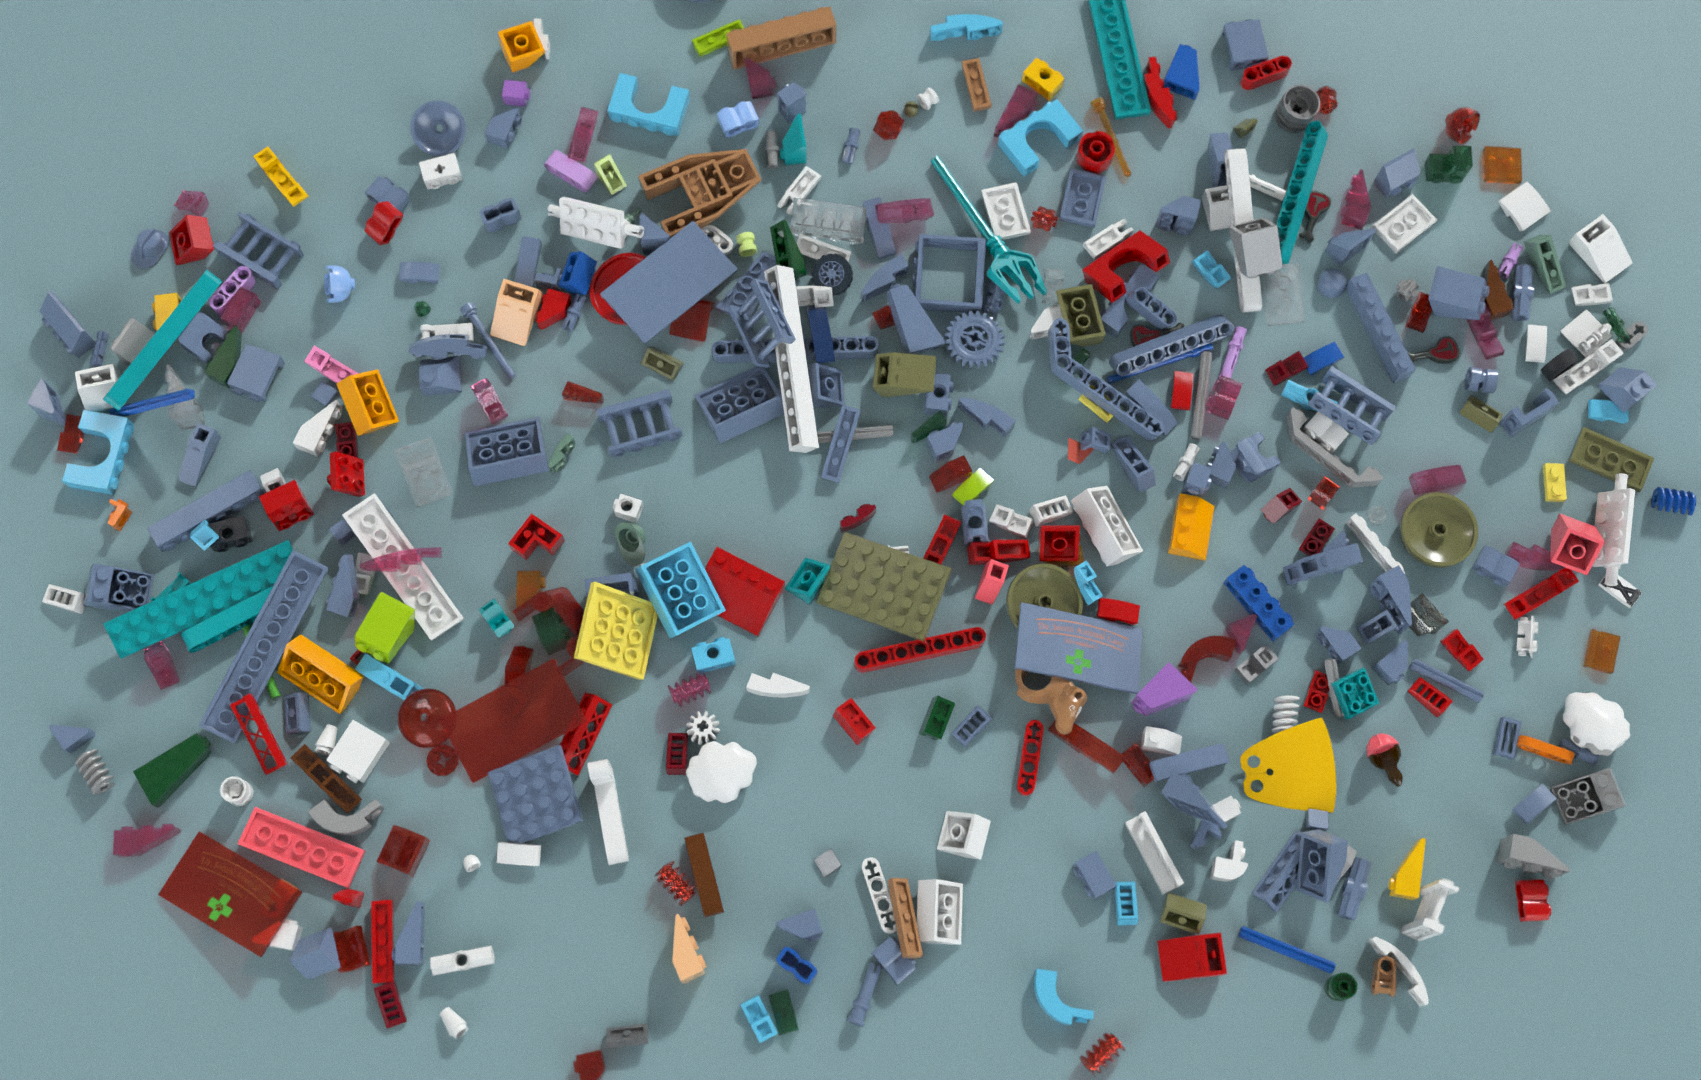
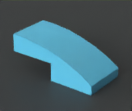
[1192,250,1231,289]
[1588,399,1629,424]
[1074,561,1103,606]
[740,995,778,1043]

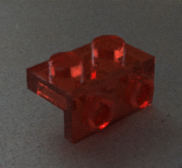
[333,925,370,973]

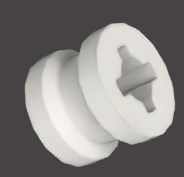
[917,87,939,111]

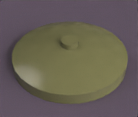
[1400,492,1478,568]
[1006,564,1083,629]

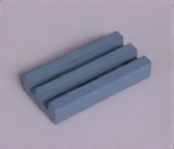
[1493,716,1522,760]

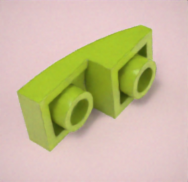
[952,468,994,505]

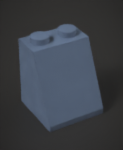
[1429,266,1489,320]

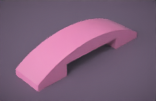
[304,345,359,383]

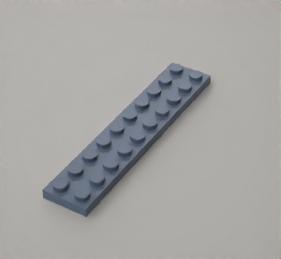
[199,550,329,744]

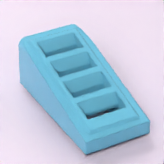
[1115,881,1138,925]

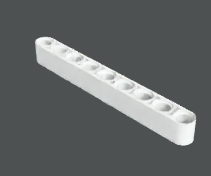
[1225,148,1262,313]

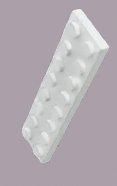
[342,493,464,641]

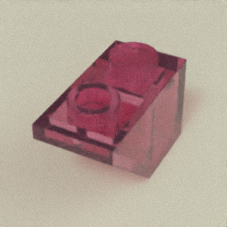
[470,378,508,424]
[144,640,180,689]

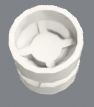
[220,776,254,806]

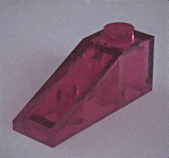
[994,84,1039,138]

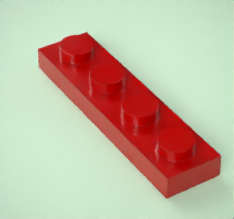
[371,900,395,984]

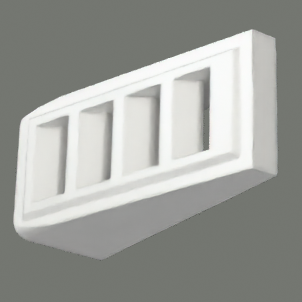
[1029,495,1073,527]
[42,584,85,614]

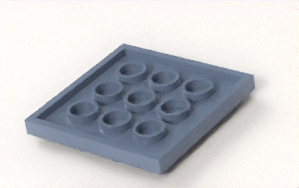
[488,745,584,844]

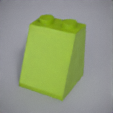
[355,592,415,664]

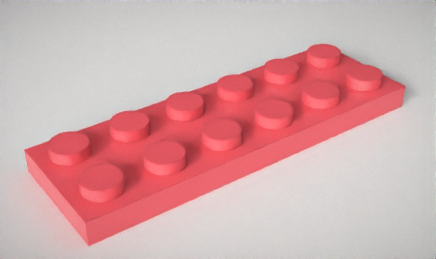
[238,807,366,889]

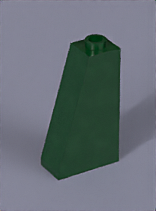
[133,733,212,808]

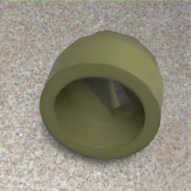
[904,101,918,117]

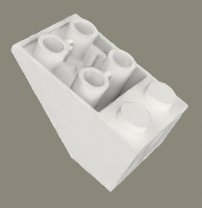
[1568,214,1633,284]

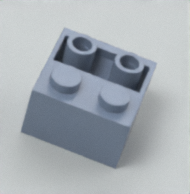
[1155,196,1201,235]

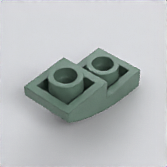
[548,433,576,474]

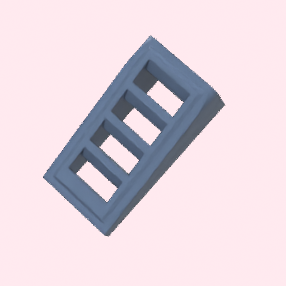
[951,705,993,747]

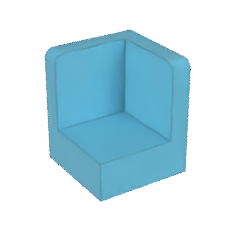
[190,520,219,551]

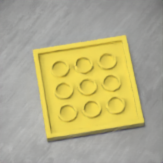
[574,582,658,680]

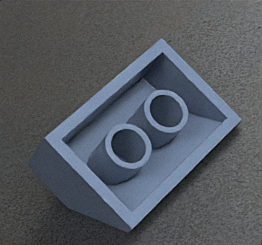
[39,291,95,358]

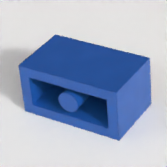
[558,251,597,296]

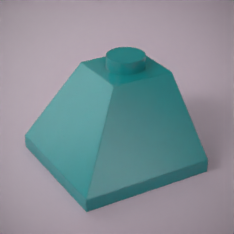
[779,113,807,166]

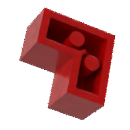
[508,513,565,561]

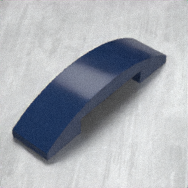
[806,305,835,364]

